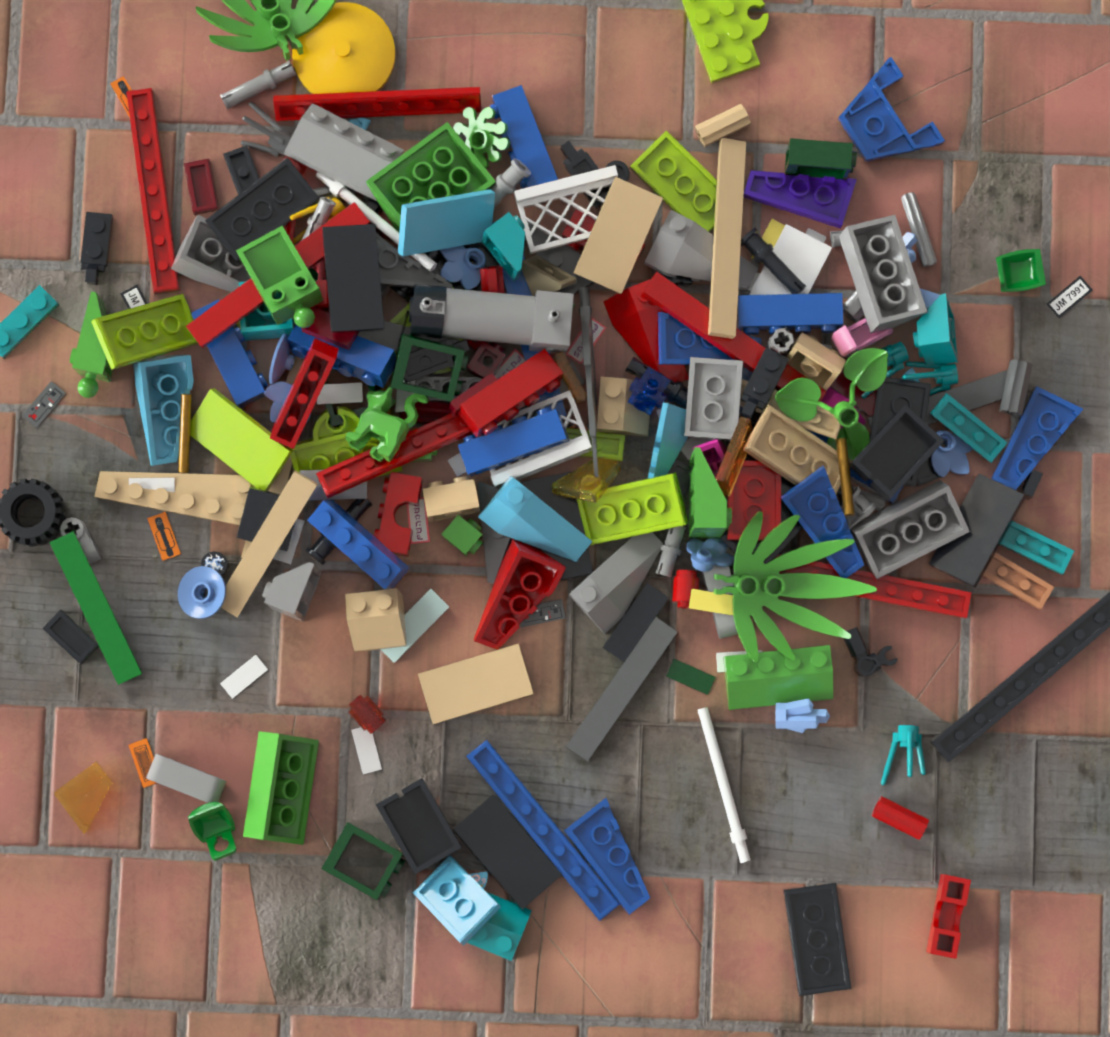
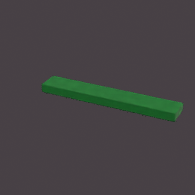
[49,531,142,685]

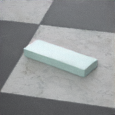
[380,589,450,663]

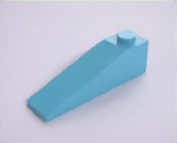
[133,355,194,466]
[647,402,688,479]
[478,476,592,562]

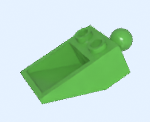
[236,226,323,328]
[70,291,114,398]

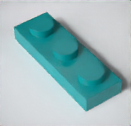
[0,285,59,359]
[930,393,1008,463]
[1000,521,1074,575]

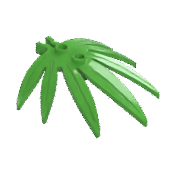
[196,0,337,61]
[713,511,877,663]

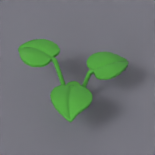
[775,348,888,461]

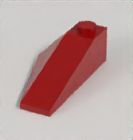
[603,279,689,382]
[474,539,566,650]

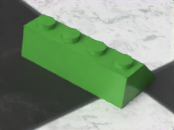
[723,645,833,710]
[243,731,319,845]

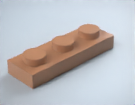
[983,552,1054,610]

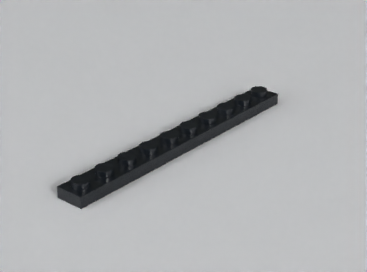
[930,591,1110,763]

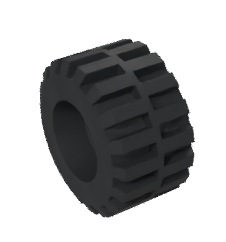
[0,478,66,547]

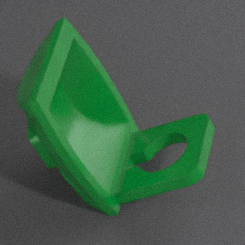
[995,249,1046,292]
[188,802,237,861]

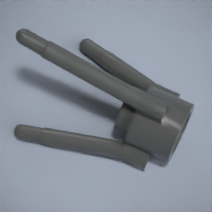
[241,101,292,157]

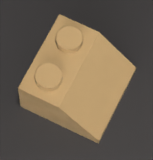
[786,332,846,391]
[597,377,652,437]
[423,476,480,522]
[345,588,407,652]

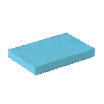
[413,855,501,946]

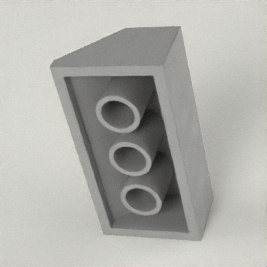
[284,103,404,201]
[839,215,927,333]
[850,480,970,579]
[262,562,322,622]

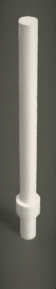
[316,172,437,272]
[698,707,751,863]

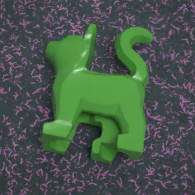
[345,387,429,462]

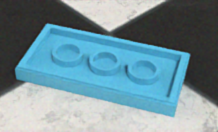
[398,189,495,256]

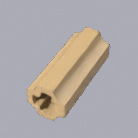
[695,104,751,147]

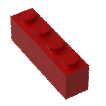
[270,338,339,449]
[458,349,563,438]

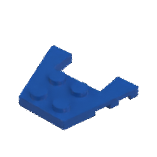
[838,57,945,162]

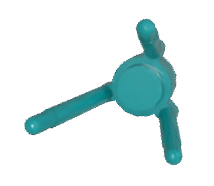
[847,342,909,399]
[903,361,958,396]
[881,725,926,785]

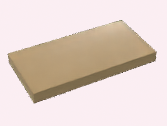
[573,177,663,294]
[743,405,852,494]
[418,644,534,725]

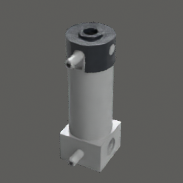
[409,284,574,354]

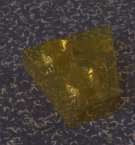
[551,457,621,503]
[53,761,112,834]

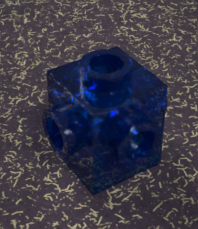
[628,367,671,415]

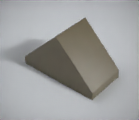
[522,255,577,296]

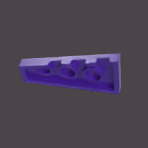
[743,170,857,229]

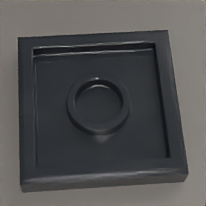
[236,486,296,552]

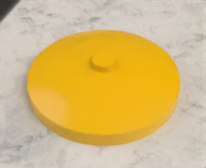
[292,2,396,94]

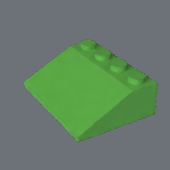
[366,122,496,233]
[689,447,732,538]

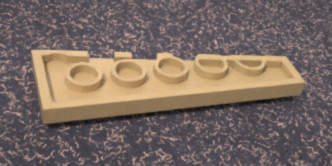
[95,471,256,526]

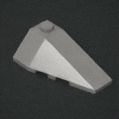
[644,210,758,291]
[171,215,250,292]
[569,532,663,634]

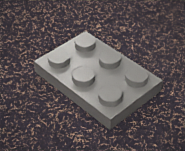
[684,357,743,440]

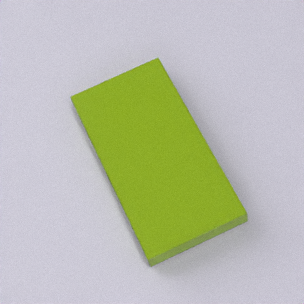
[630,130,717,233]
[91,294,199,370]
[190,388,294,491]
[576,472,688,546]

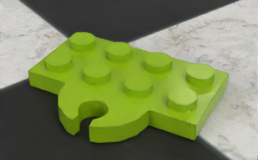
[681,0,769,83]
[290,406,403,477]

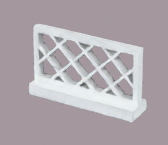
[514,165,618,254]
[479,390,592,488]

